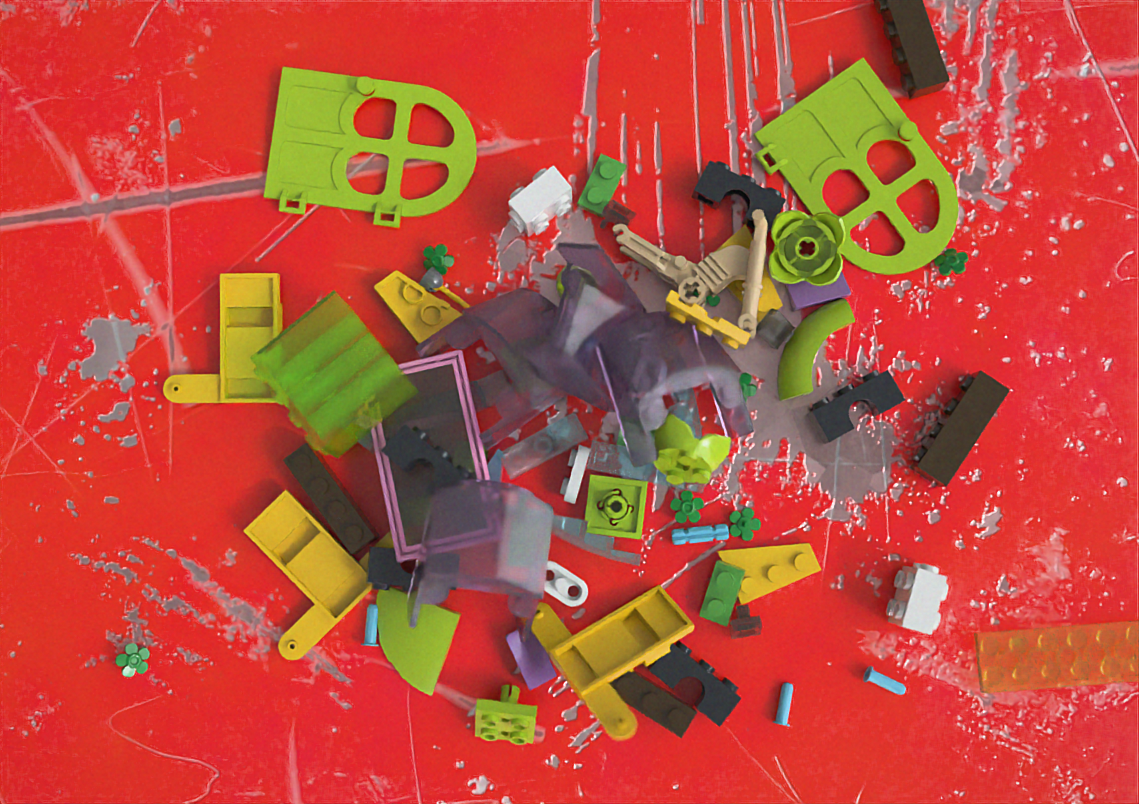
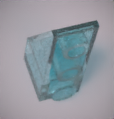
[497,412,588,480]

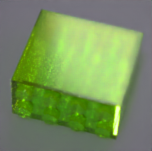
[250,290,419,458]

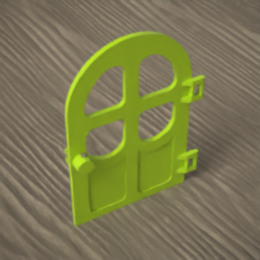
[754,58,959,275]
[264,67,477,228]

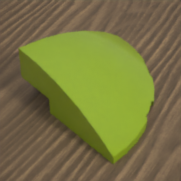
[376,586,462,696]

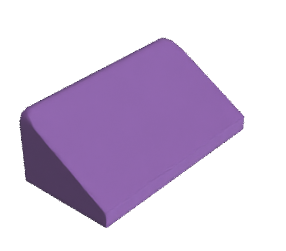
[785,271,851,311]
[505,625,557,690]

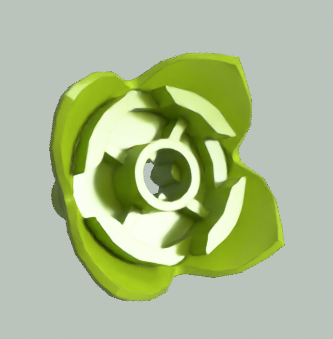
[768,210,846,286]
[648,413,730,485]

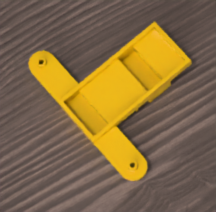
[163,273,338,403]
[243,489,415,660]
[524,584,694,740]

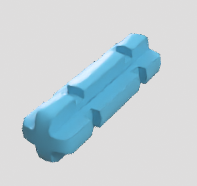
[671,524,729,545]

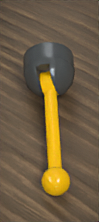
[419,267,482,319]

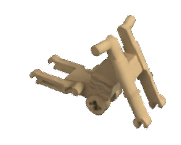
[613,209,768,339]

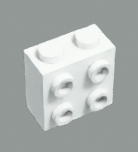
[508,165,572,237]
[886,562,949,635]

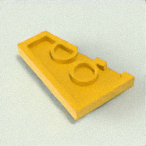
[715,224,783,326]
[374,270,472,355]
[665,290,751,350]
[717,543,821,605]

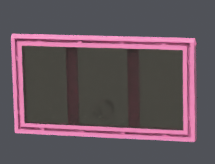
[360,350,503,562]

